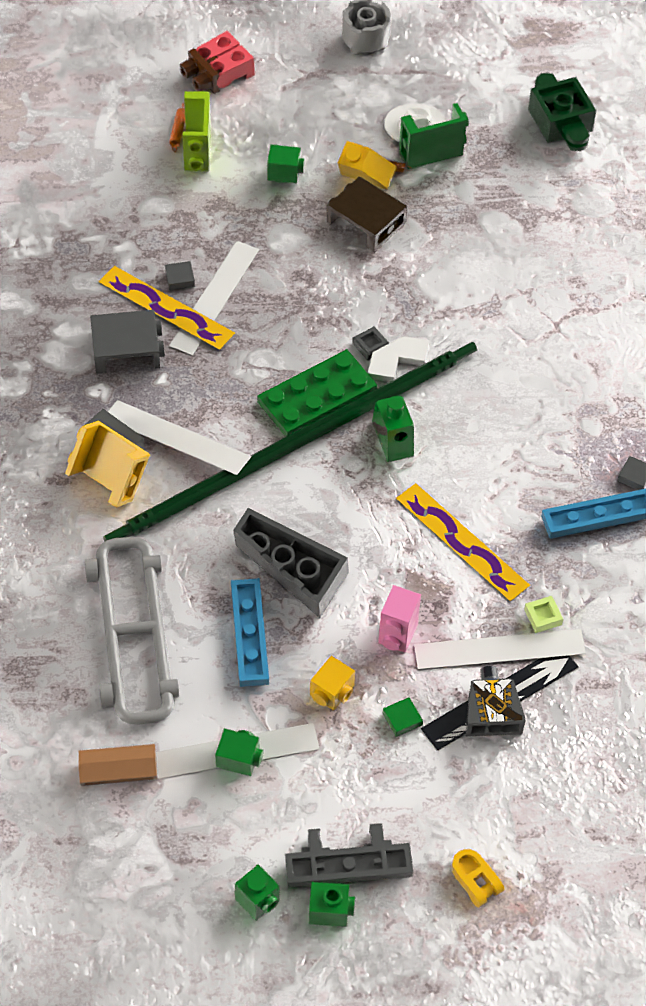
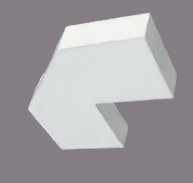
[368,336,430,382]

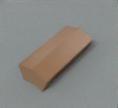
[79,744,158,786]

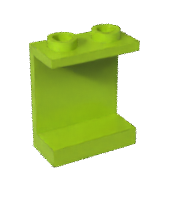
[183,91,211,171]

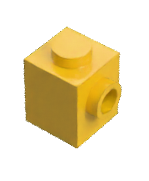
[310,656,355,710]

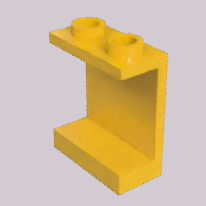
[65,421,150,508]

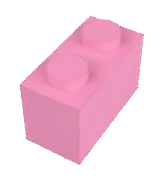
[378,585,421,653]

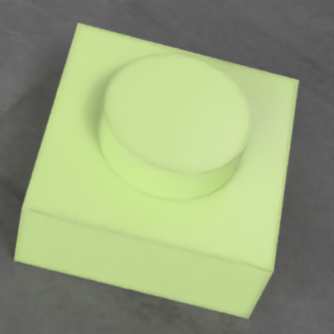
[524,596,563,633]

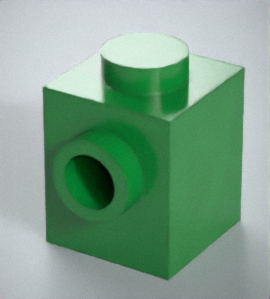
[267,144,305,183]
[215,728,264,776]
[234,864,280,921]
[309,882,355,927]

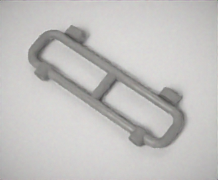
[85,537,179,725]

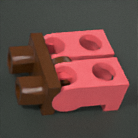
[180,31,255,94]

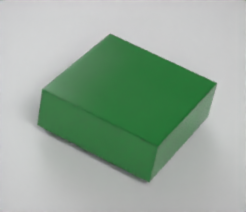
[382,697,423,737]

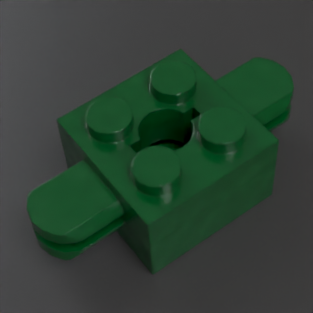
[528,73,597,151]

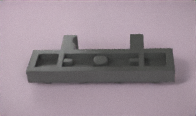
[285,823,413,888]

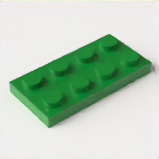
[257,349,378,437]

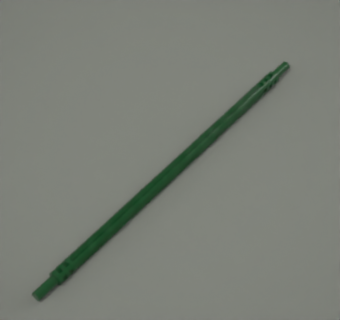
[103,342,477,542]

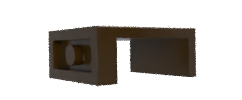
[326,176,407,252]

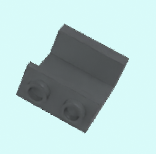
[90,310,165,374]

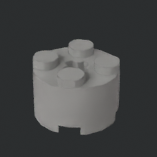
[342,0,391,55]

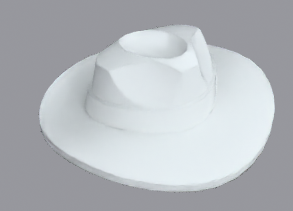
[384,104,446,142]

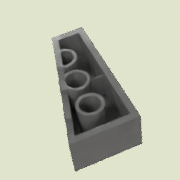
[233,508,349,618]

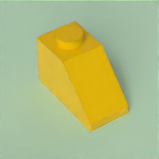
[338,141,396,190]

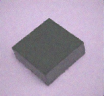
[165,261,195,290]
[352,326,389,361]
[617,456,646,490]

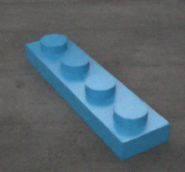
[541,489,646,539]
[231,578,269,687]

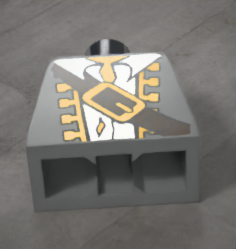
[465,666,525,737]

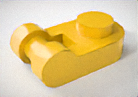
[452,849,505,908]

